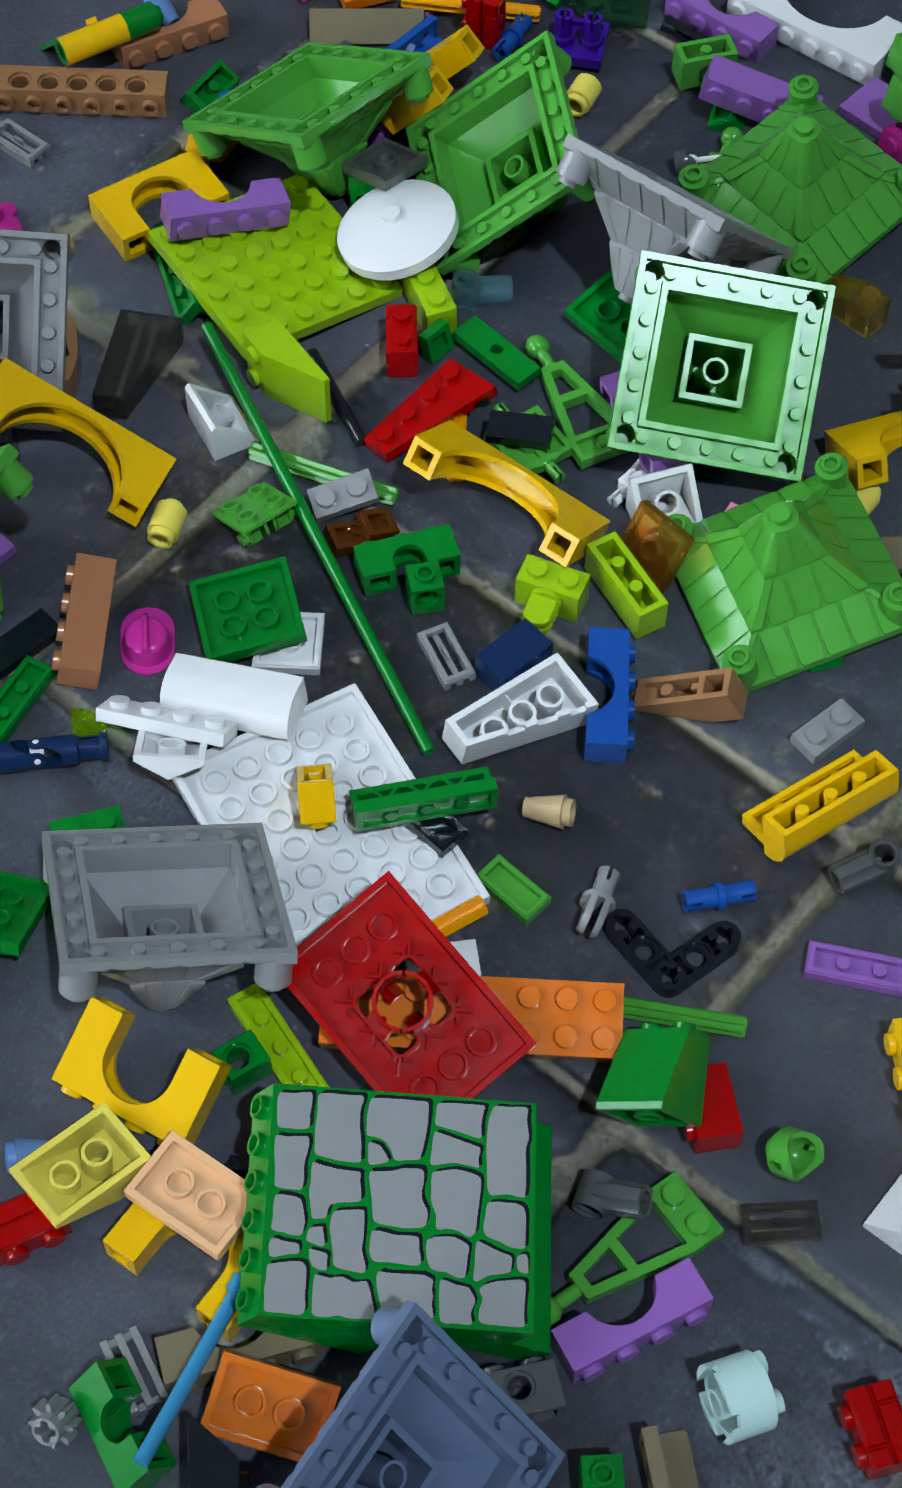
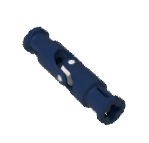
[0,730,110,773]

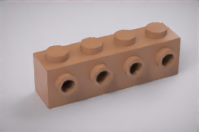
[51,553,117,690]

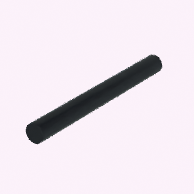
[307,348,366,447]

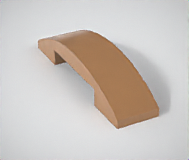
[64,309,82,398]

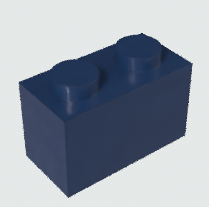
[475,618,553,691]

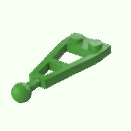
[525,335,624,470]
[551,1171,725,1327]

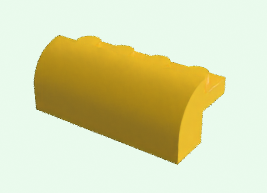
[742,750,899,862]

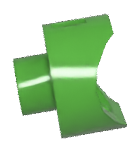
[765,1126,824,1182]

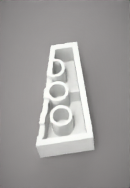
[442,652,599,764]

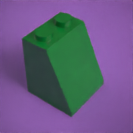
[595,1022,710,1127]

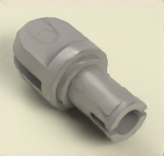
[576,866,620,938]

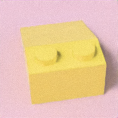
[9,1102,151,1229]

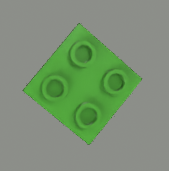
[211,482,298,548]

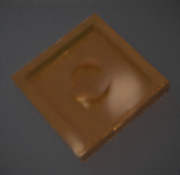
[621,499,695,593]

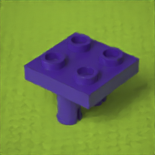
[550,7,610,70]

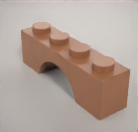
[111,0,230,69]

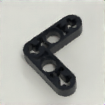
[605,909,741,998]

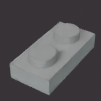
[307,468,380,523]
[789,698,865,764]

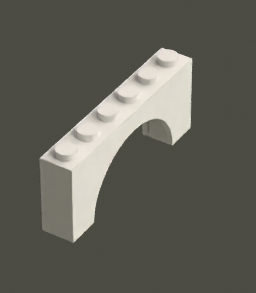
[726,0,902,85]

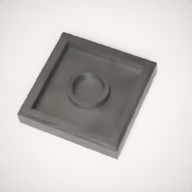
[342,138,428,192]

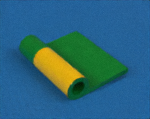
[39,1,164,67]

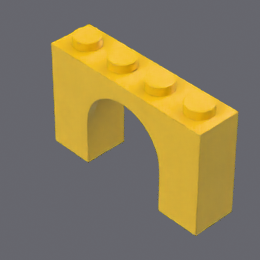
[380,25,485,135]
[88,149,230,262]
[51,997,232,1145]
[102,1203,244,1343]

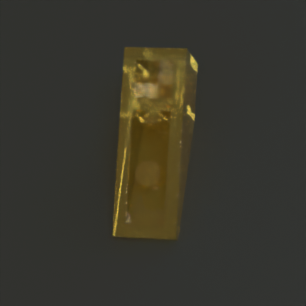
[828,274,892,339]

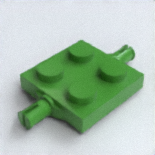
[484,402,572,484]

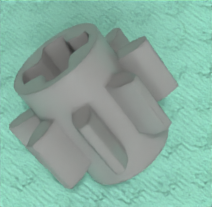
[28,1394,83,1449]

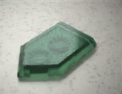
[565,0,651,29]

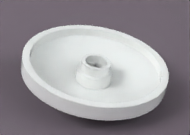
[337,180,459,281]

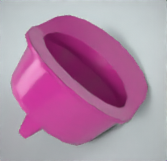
[120,607,175,676]

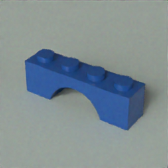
[584,627,636,763]

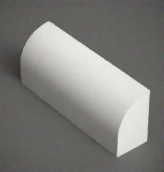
[160,653,308,740]

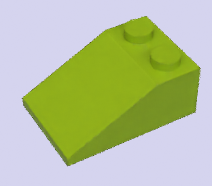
[243,318,332,423]

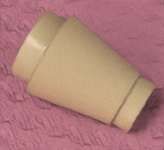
[522,794,576,829]

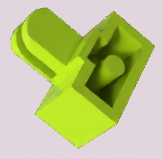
[514,554,591,635]

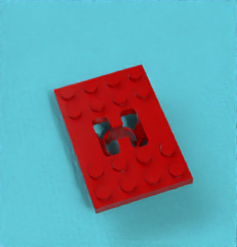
[287,871,537,1099]

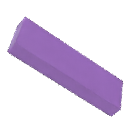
[803,940,902,997]

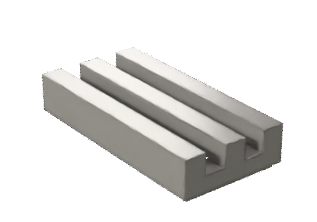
[0,118,51,169]
[417,622,476,691]
[99,1325,169,1418]

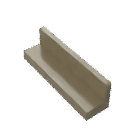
[309,8,424,44]
[638,1425,699,1488]

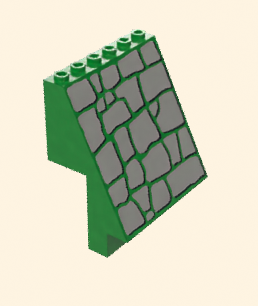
[235,1083,552,1362]

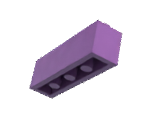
[698,54,823,123]

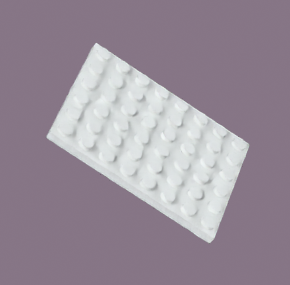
[172,683,490,947]

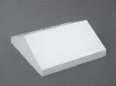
[133,730,208,780]

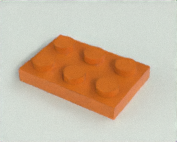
[200,1348,341,1462]

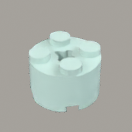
[696,1350,785,1445]

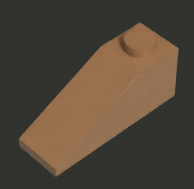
[634,667,748,723]

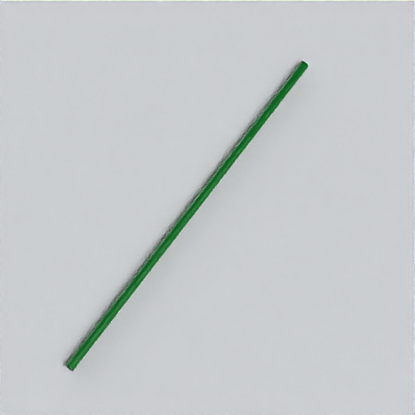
[201,322,436,756]

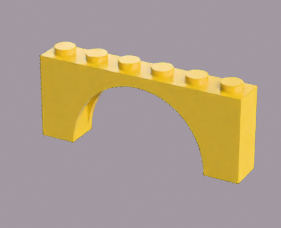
[0,357,176,527]
[824,410,902,490]
[403,420,611,567]

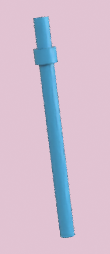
[133,1271,241,1468]

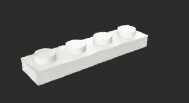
[96,695,238,747]

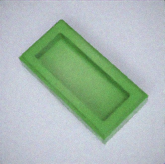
[477,854,552,926]

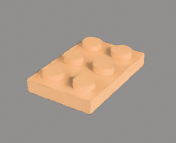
[123,1130,247,1262]

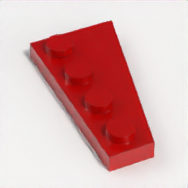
[363,358,498,462]

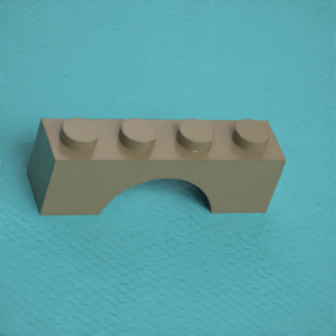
[154,1327,324,1396]

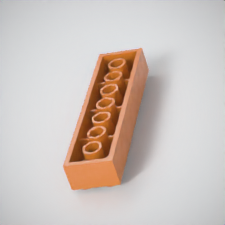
[318,976,625,1063]

